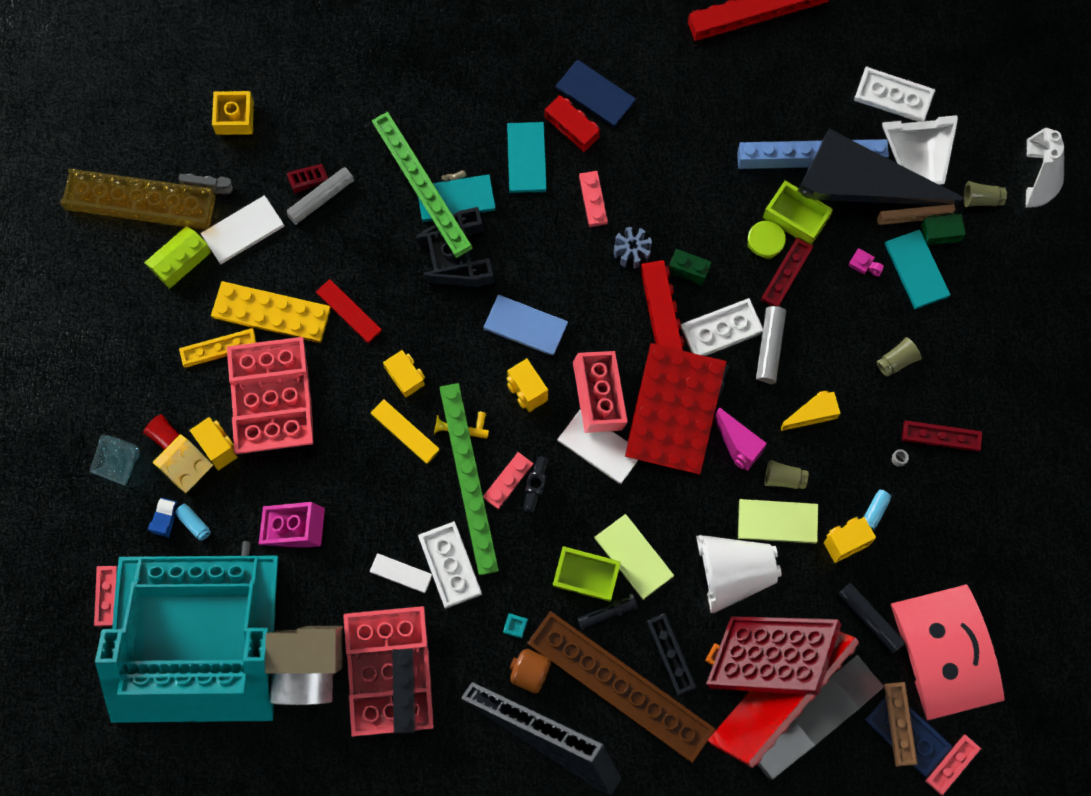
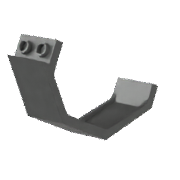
[757,655,884,780]

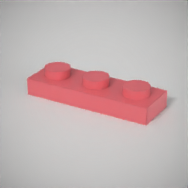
[579,171,608,227]
[483,452,533,510]
[94,566,118,627]
[926,735,981,795]

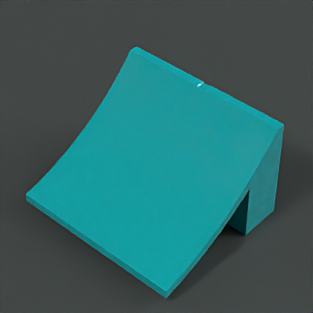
[95,556,278,722]

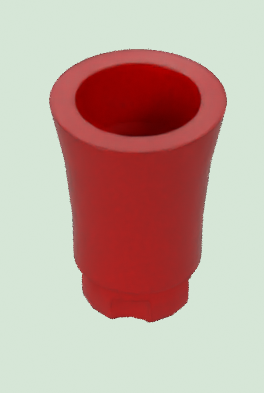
[143,414,179,450]

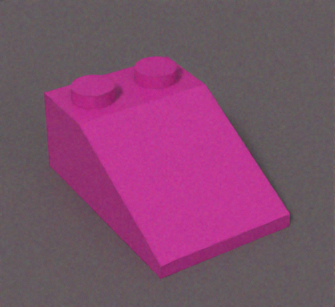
[714,408,767,471]
[259,502,325,548]

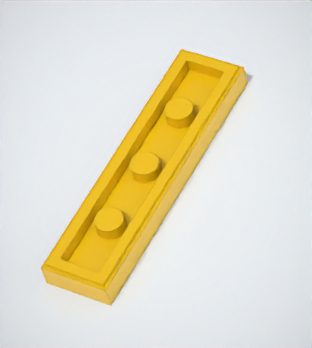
[179,328,257,368]
[371,400,440,464]

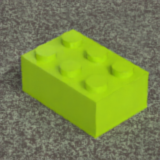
[763,181,833,245]
[553,547,621,602]

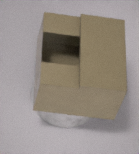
[265,626,344,704]

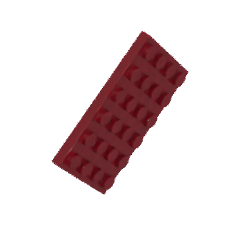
[707,616,841,695]

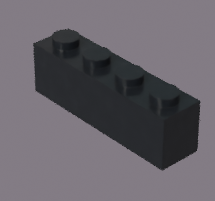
[392,649,416,734]

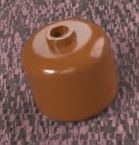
[510,649,551,694]

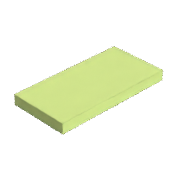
[738,499,818,544]
[594,514,674,600]

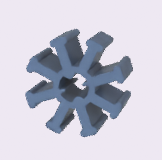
[614,227,652,269]

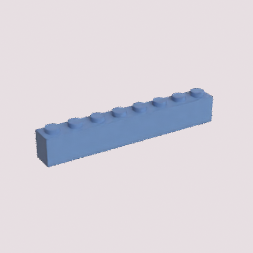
[737,140,889,169]

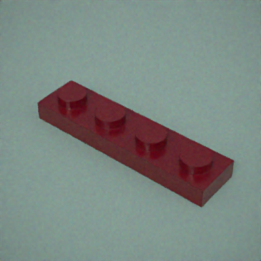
[761,238,813,307]
[902,421,982,452]

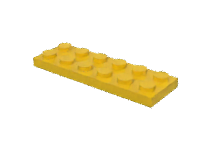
[211,281,331,343]

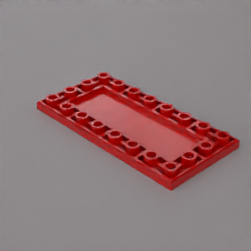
[707,631,859,768]

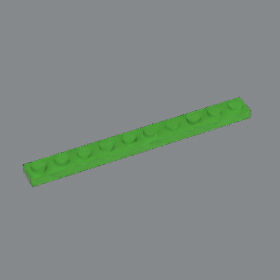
[372,112,472,258]
[440,383,498,576]

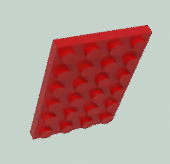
[624,343,726,474]

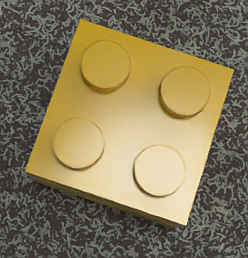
[212,91,254,135]
[506,359,548,412]
[190,417,238,470]
[153,434,213,493]
[824,517,876,563]

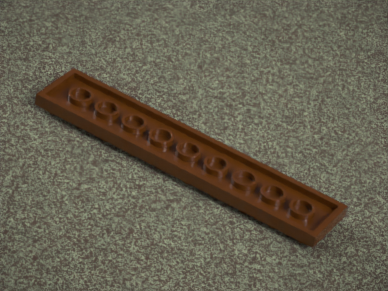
[527,611,715,763]

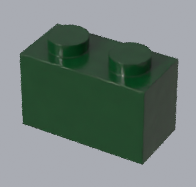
[921,213,966,246]
[669,249,711,286]

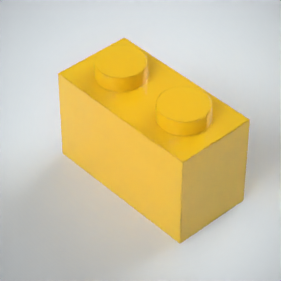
[383,350,425,398]

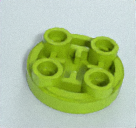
[748,221,786,259]

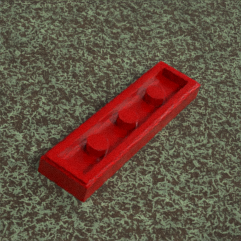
[316,279,382,344]

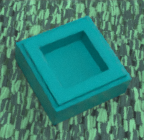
[503,613,528,639]

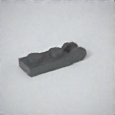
[179,174,233,195]

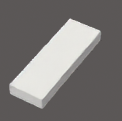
[370,553,432,594]

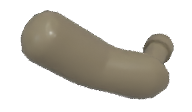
[442,170,466,181]

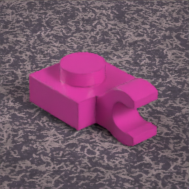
[848,248,884,277]

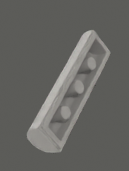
[287,167,354,225]
[756,306,786,384]

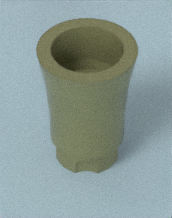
[963,181,1007,207]
[877,337,922,377]
[765,459,808,489]

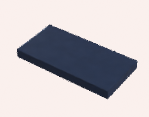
[556,60,636,128]
[864,697,953,777]

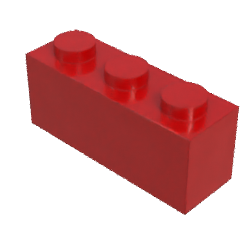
[545,95,600,152]

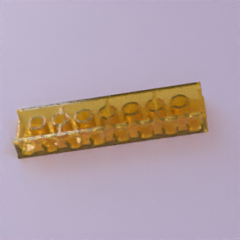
[60,169,216,230]

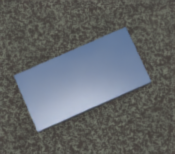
[484,295,568,357]

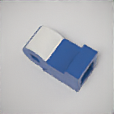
[148,498,178,538]

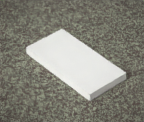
[854,67,935,122]
[201,195,284,264]
[681,298,763,356]
[558,410,638,485]
[418,521,482,609]

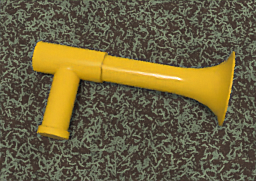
[434,412,489,439]

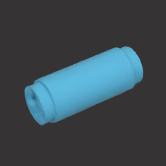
[864,490,891,530]
[175,504,211,541]

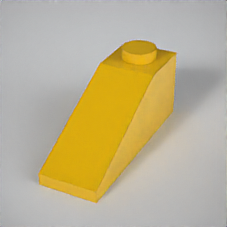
[781,391,840,431]

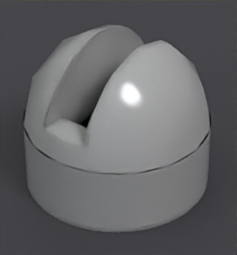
[892,450,909,467]

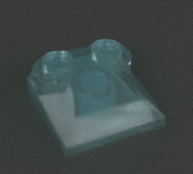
[90,435,140,485]

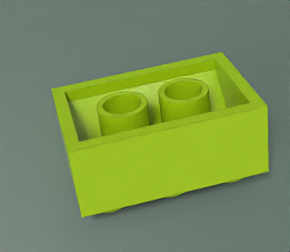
[144,226,211,289]

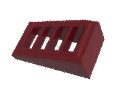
[286,164,328,194]

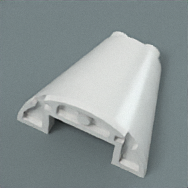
[882,116,958,185]
[1026,128,1064,207]
[696,535,781,613]

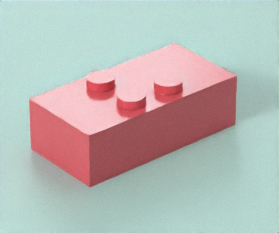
[573,351,627,433]

